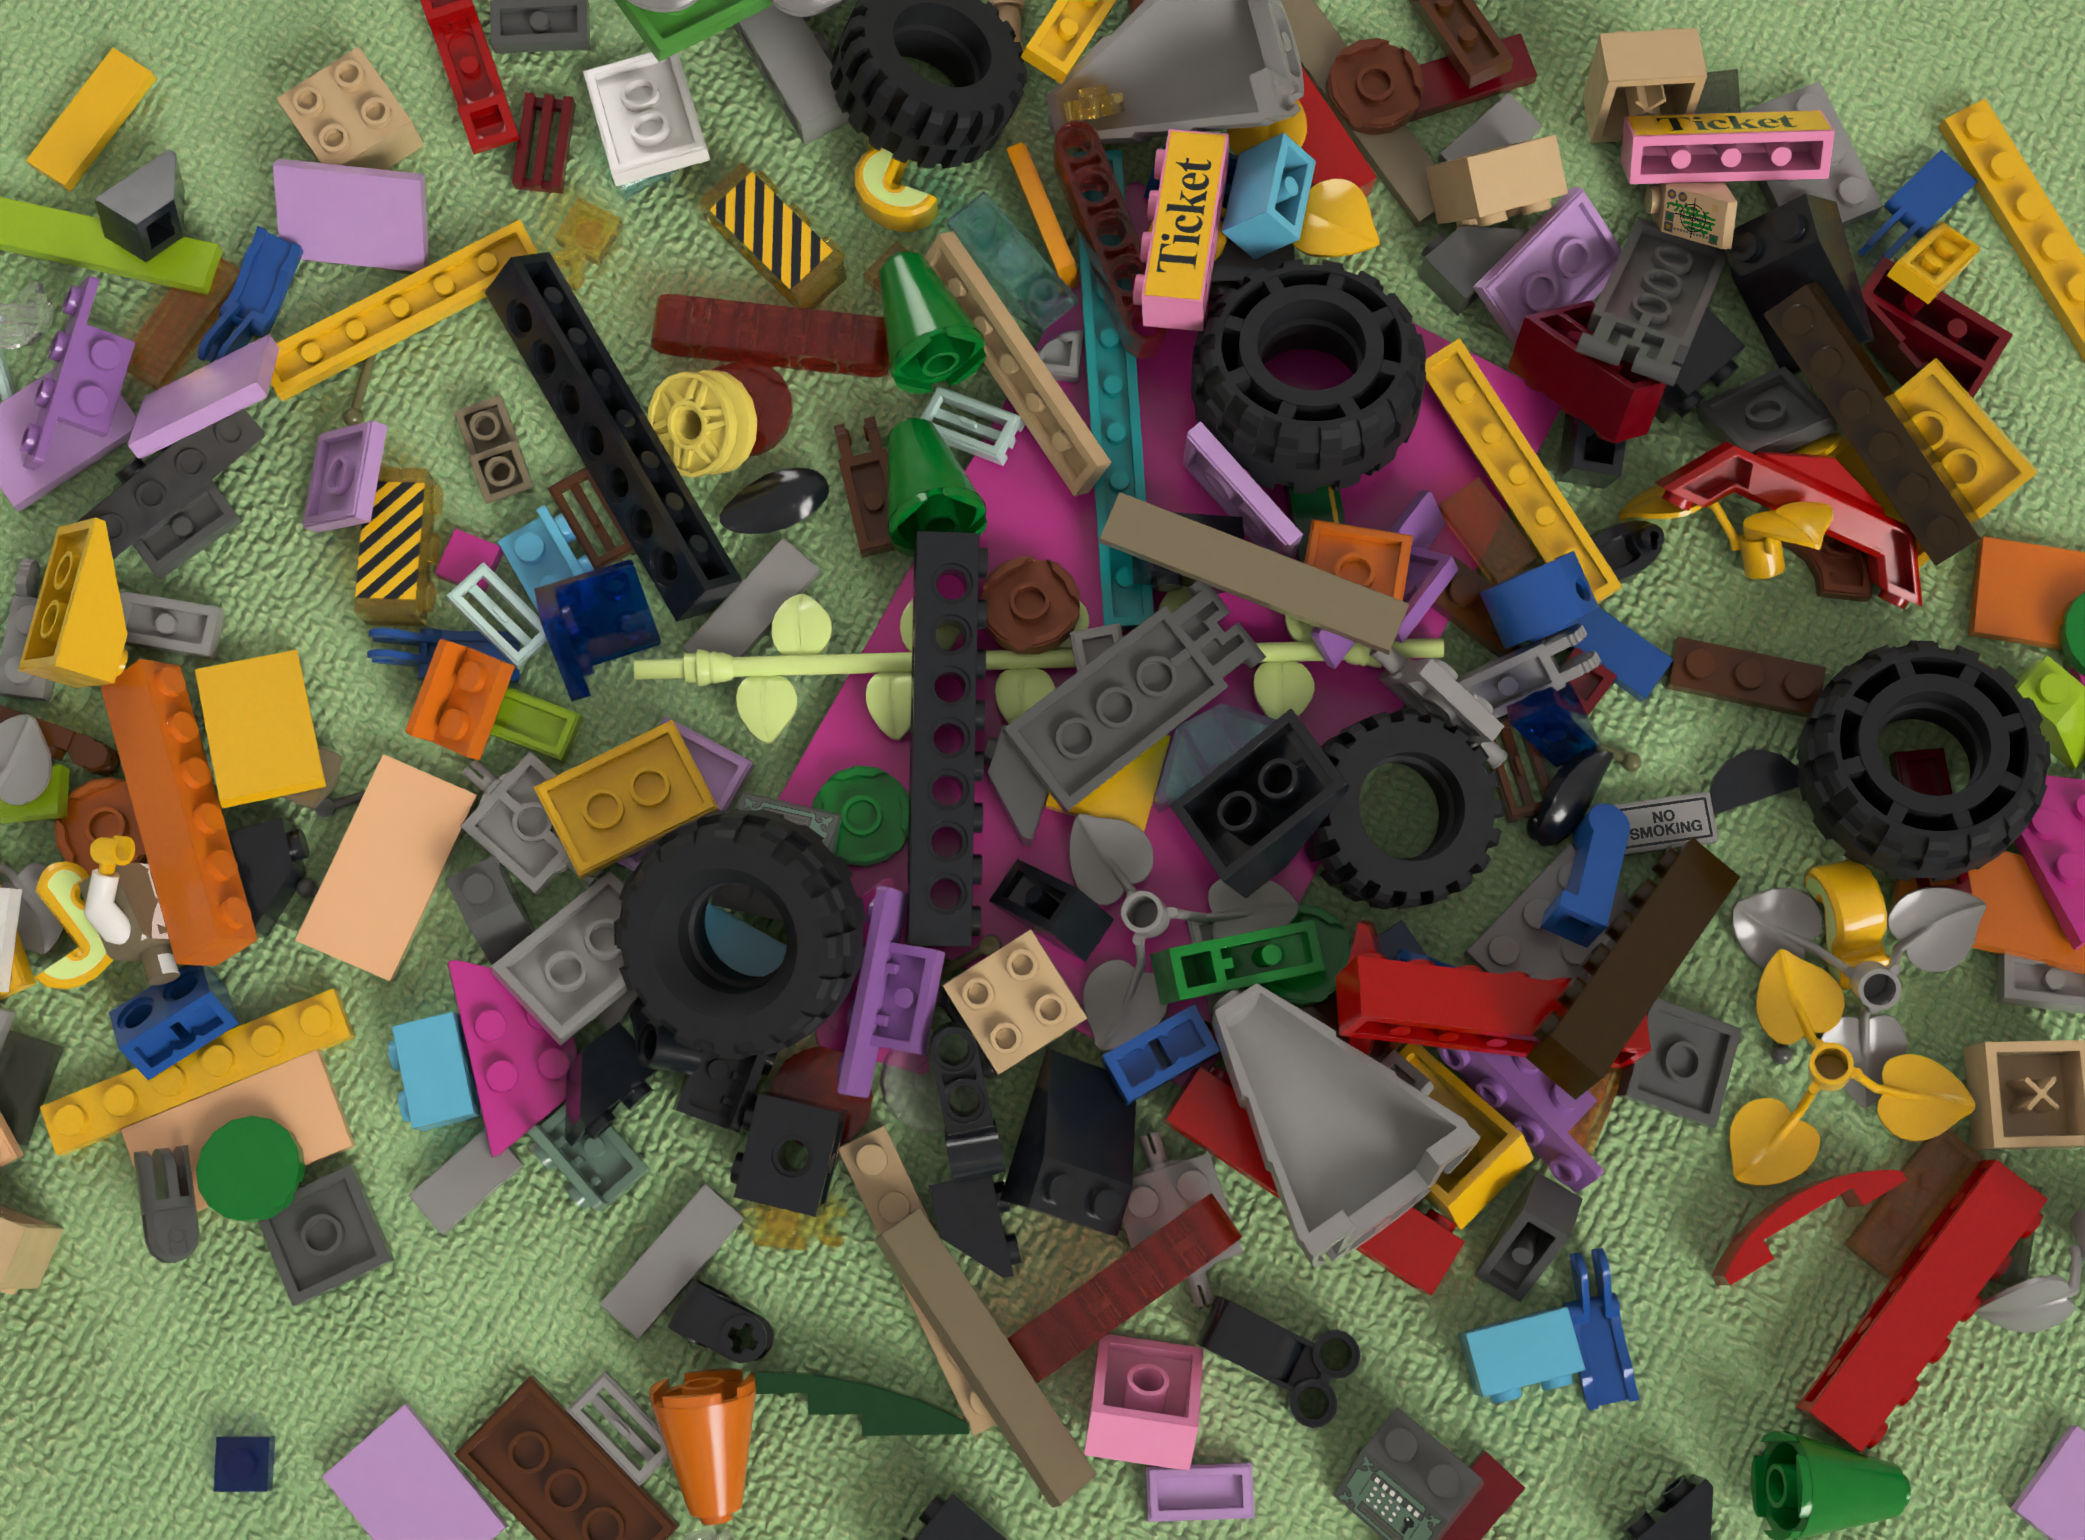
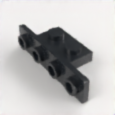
[77,409,265,559]

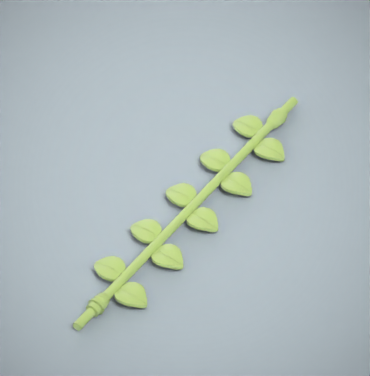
[633,586,1444,744]

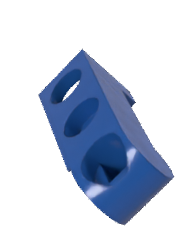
[1540,803,1630,948]

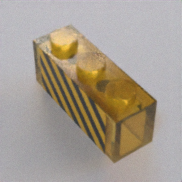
[699,162,847,317]
[354,467,443,627]

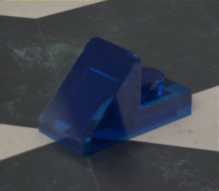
[1506,682,1601,768]

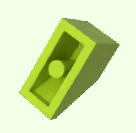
[2015,655,2085,770]

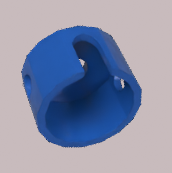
[1479,551,1599,649]

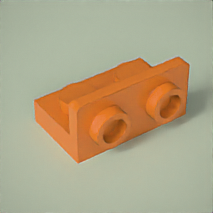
[405,639,515,761]

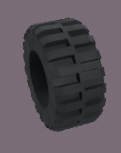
[830,0,1027,169]
[1304,709,1504,909]

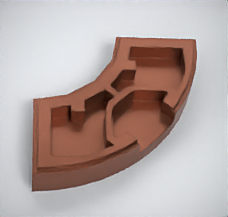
[1781,534,1872,602]

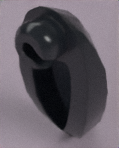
[719,467,829,534]
[1590,521,1665,584]
[1526,746,1614,847]

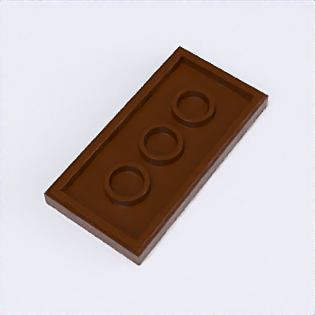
[454,1375,681,1540]

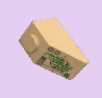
[1645,182,1737,249]

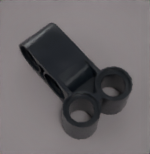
[930,1022,1006,1183]
[1195,1295,1360,1428]

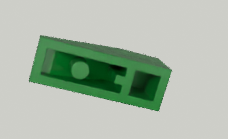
[1150,919,1326,1005]

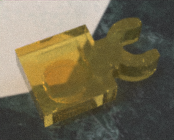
[1063,84,1125,123]
[552,197,624,291]
[754,1203,848,1251]

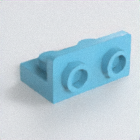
[497,505,601,628]

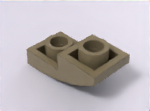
[454,395,534,504]

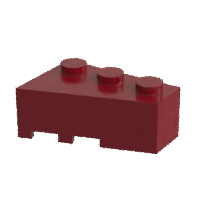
[1860,257,2013,398]
[1508,300,1666,443]

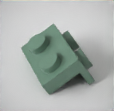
[528,1104,651,1212]

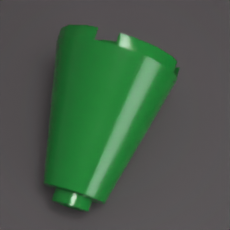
[879,251,986,394]
[888,418,987,558]
[1751,1431,1911,1540]

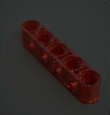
[1053,120,1168,359]
[650,294,890,378]
[1007,1193,1243,1383]

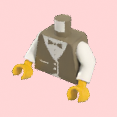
[79,835,180,985]

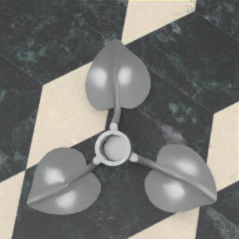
[0,714,65,954]
[1070,814,1299,1051]
[1732,887,1986,1108]
[1976,1208,2085,1333]

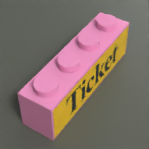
[1620,110,1835,184]
[1133,129,1229,331]

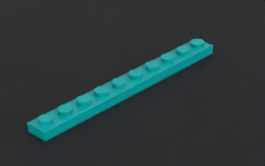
[1072,150,1154,631]

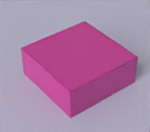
[435,528,504,593]

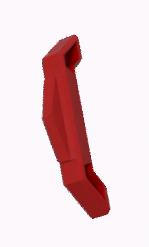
[1654,441,1923,610]

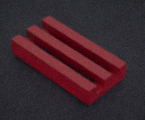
[512,92,576,194]

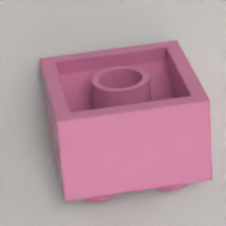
[1084,1333,1204,1471]

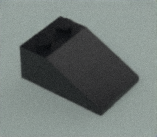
[1725,194,1875,375]
[1170,709,1350,898]
[1000,1049,1136,1237]

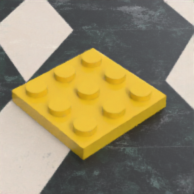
[1828,358,2039,568]

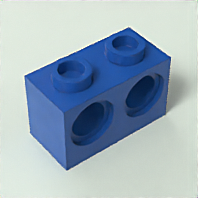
[109,965,239,1080]
[1101,1004,1220,1106]

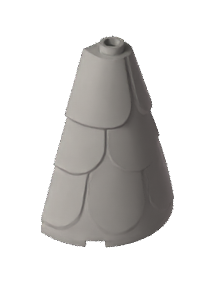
[1046,0,1304,147]
[1211,983,1481,1267]

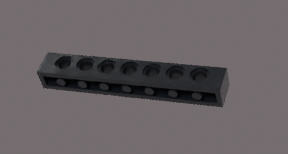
[485,252,743,622]
[906,531,988,947]

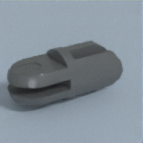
[133,1145,200,1263]

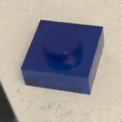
[213,1436,275,1492]

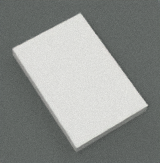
[583,52,710,186]

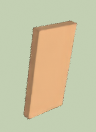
[295,754,479,982]
[121,1050,356,1212]

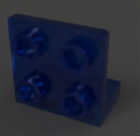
[534,560,661,702]

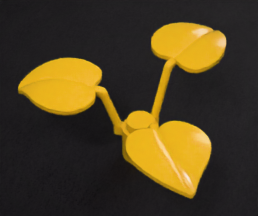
[1146,99,1380,264]
[1619,432,1841,579]
[1729,949,1975,1186]

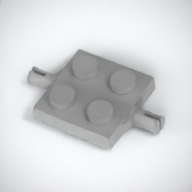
[1370,647,1508,769]
[460,751,605,896]
[1122,1131,1243,1308]

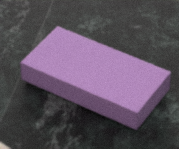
[1145,1462,1254,1522]

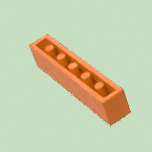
[100,659,258,966]

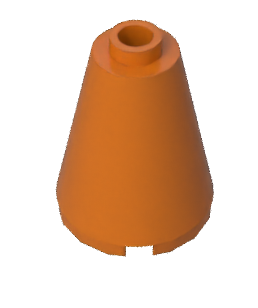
[649,1368,757,1525]

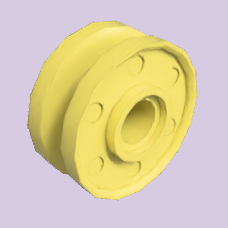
[648,369,757,478]

